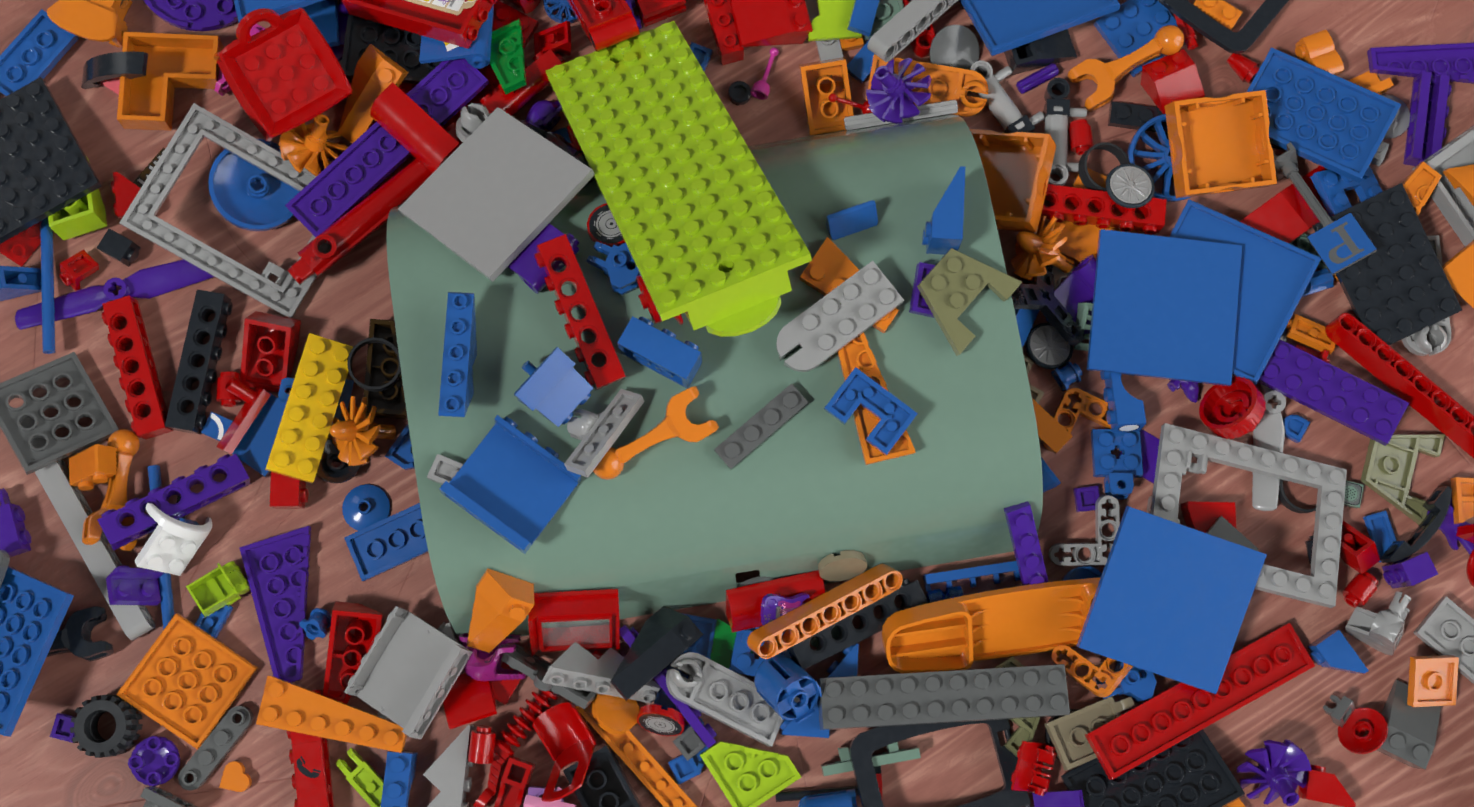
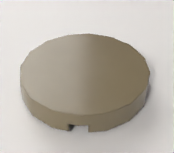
[818,550,867,581]

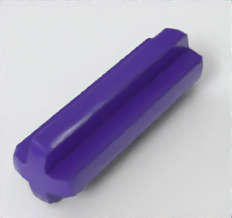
[1016,63,1059,94]

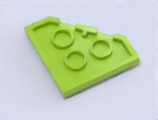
[700,741,801,807]

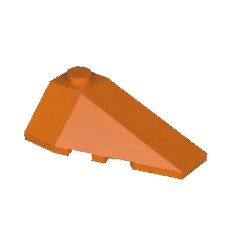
[338,44,409,144]
[467,568,534,653]

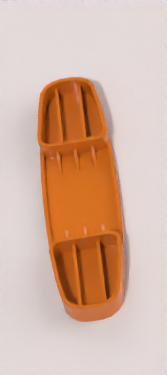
[882,578,1100,674]

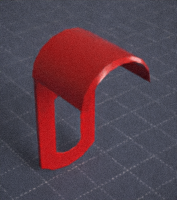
[532,702,596,802]

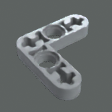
[1048,495,1120,566]

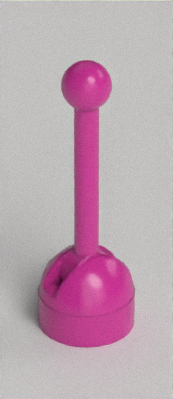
[750,47,779,100]

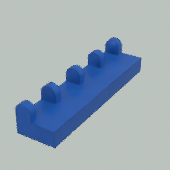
[923,561,1021,595]

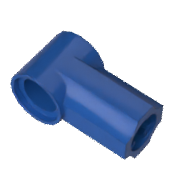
[1301,268,1334,298]

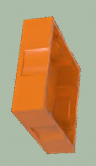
[1165,90,1277,198]
[970,129,1057,233]

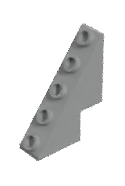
[542,642,661,703]
[423,724,477,807]

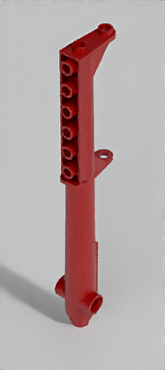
[287,49,565,285]

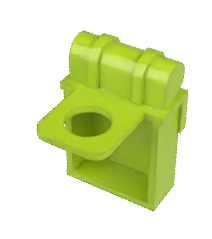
[186,561,250,618]

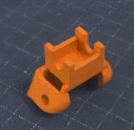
[47,0,133,48]

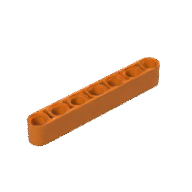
[747,564,903,659]

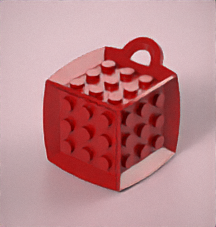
[214,7,353,142]

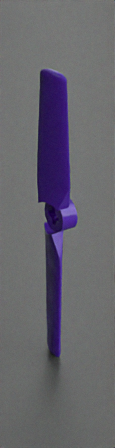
[15,259,214,330]

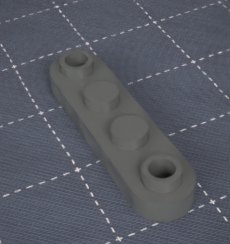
[178,706,253,790]

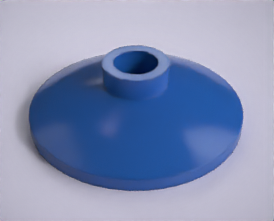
[342,484,390,531]

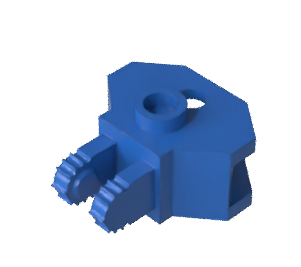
[586,242,640,295]
[1095,661,1157,702]

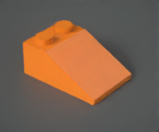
[799,57,854,135]

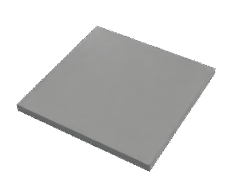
[398,107,595,282]

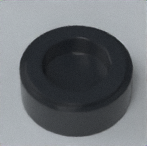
[728,81,751,105]

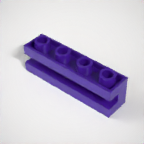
[1403,71,1451,166]

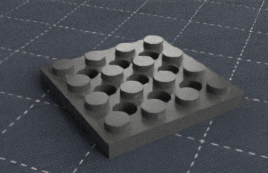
[0,352,119,475]

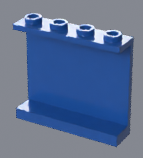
[440,415,581,554]

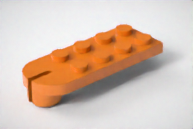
[866,54,988,117]

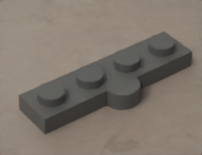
[501,643,597,709]

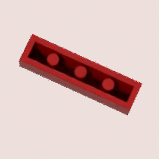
[370,82,460,173]
[726,570,825,633]

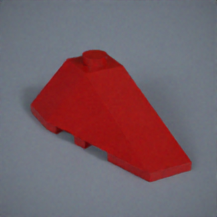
[323,601,383,705]

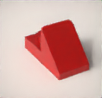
[534,21,571,56]

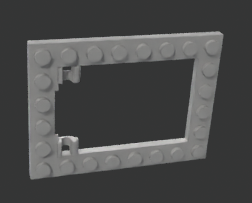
[120,103,332,318]
[1150,423,1347,608]

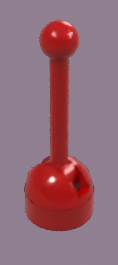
[828,93,872,114]

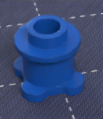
[1051,361,1082,392]
[299,608,332,640]

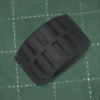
[70,695,143,758]

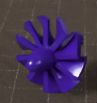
[866,58,931,124]
[1237,739,1311,806]

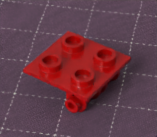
[0,222,41,267]
[1011,741,1057,796]

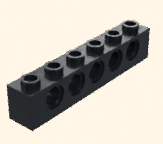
[165,289,233,435]
[788,578,928,669]

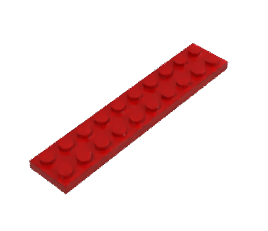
[1085,623,1315,780]

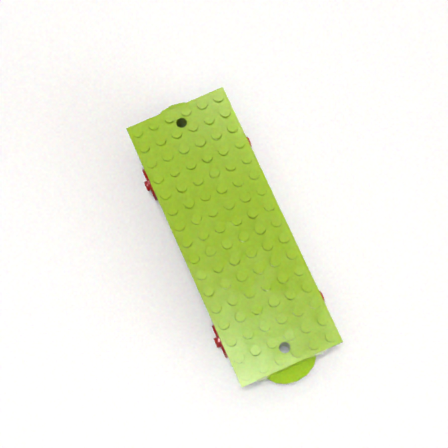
[545,21,812,337]

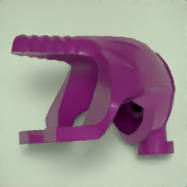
[459,633,526,681]

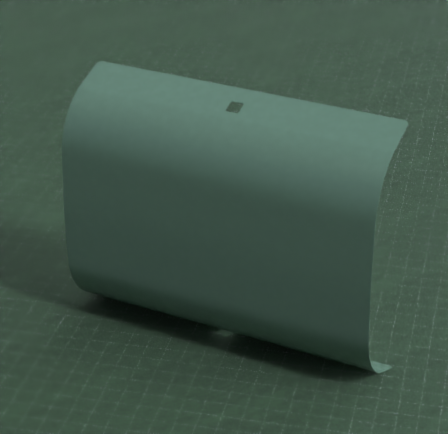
[387,114,1043,644]

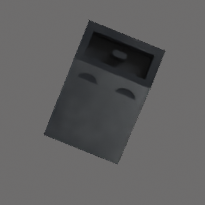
[1004,29,1077,75]

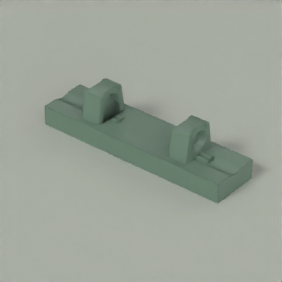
[821,742,921,776]

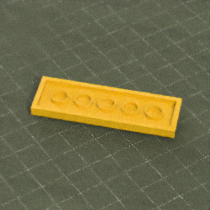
[265,333,353,483]

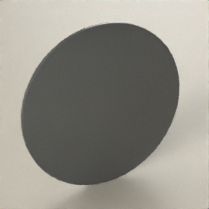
[930,25,979,70]

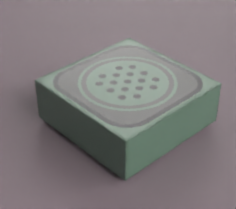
[1344,481,1364,509]

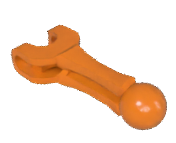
[1067,25,1184,112]
[593,386,719,480]
[82,429,140,551]

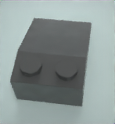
[1377,680,1441,770]

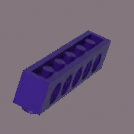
[97,454,250,551]

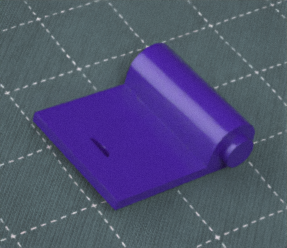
[508,223,579,294]
[1054,255,1097,336]

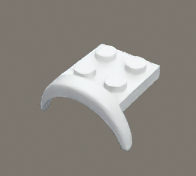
[134,503,212,576]

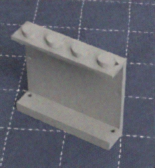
[344,606,473,739]

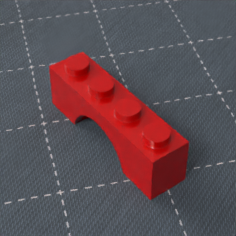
[494,756,536,807]

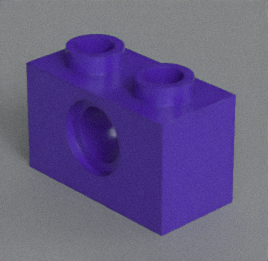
[1382,552,1438,589]

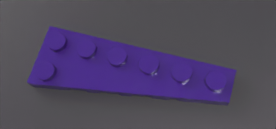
[1367,43,1474,84]

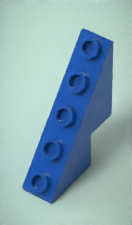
[0,266,41,301]
[438,292,477,417]
[780,644,859,738]

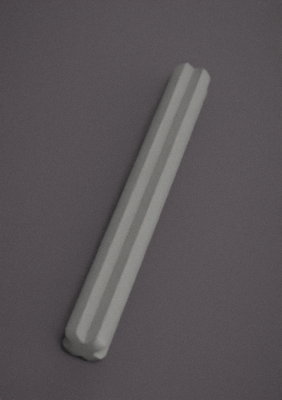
[844,100,958,130]

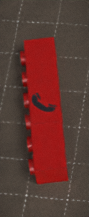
[287,690,334,807]

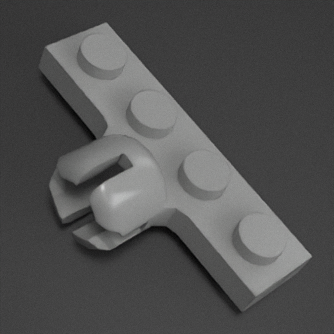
[564,389,644,478]

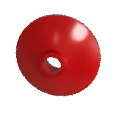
[1338,708,1388,754]

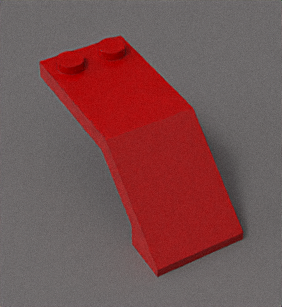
[1239,165,1350,243]

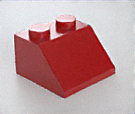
[1140,49,1205,114]

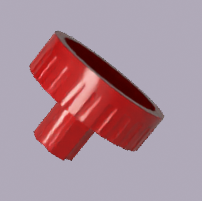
[1199,377,1266,439]

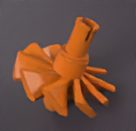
[278,114,348,176]
[1011,216,1074,281]
[329,396,396,466]

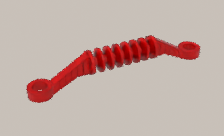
[473,649,603,807]

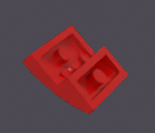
[443,673,497,729]

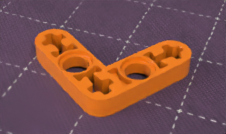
[1043,388,1111,452]
[1051,645,1133,697]

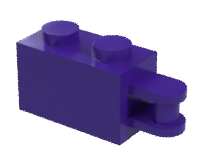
[0,488,31,557]

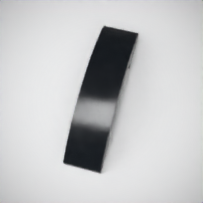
[81,52,148,89]
[1380,486,1452,563]

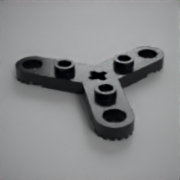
[1012,265,1085,346]

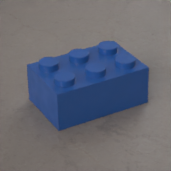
[617,316,702,389]

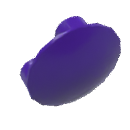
[128,736,180,786]

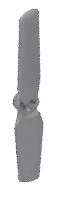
[1252,328,1287,511]

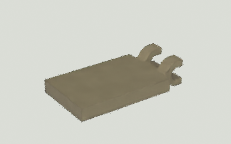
[1044,696,1135,771]

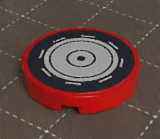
[587,203,625,247]
[636,704,686,736]

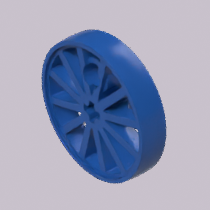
[1127,114,1190,202]

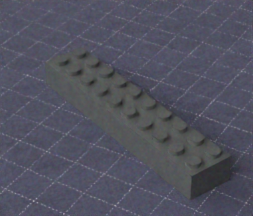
[817,664,1070,730]

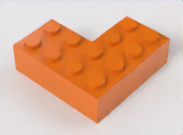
[117,32,224,131]

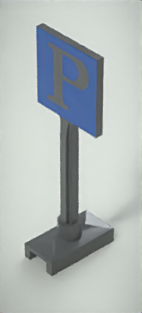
[1273,142,1377,275]

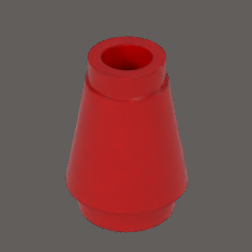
[1226,53,1260,84]

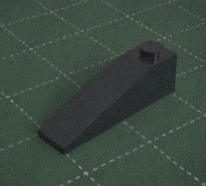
[610,606,704,701]

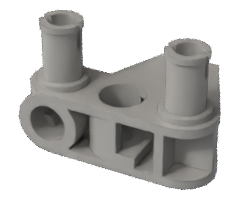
[1345,591,1411,656]

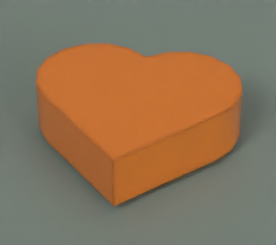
[219,761,252,792]

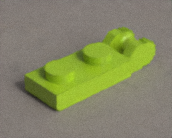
[335,748,384,807]

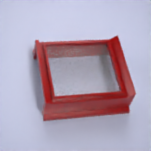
[528,589,620,656]

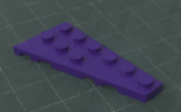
[239,526,311,683]

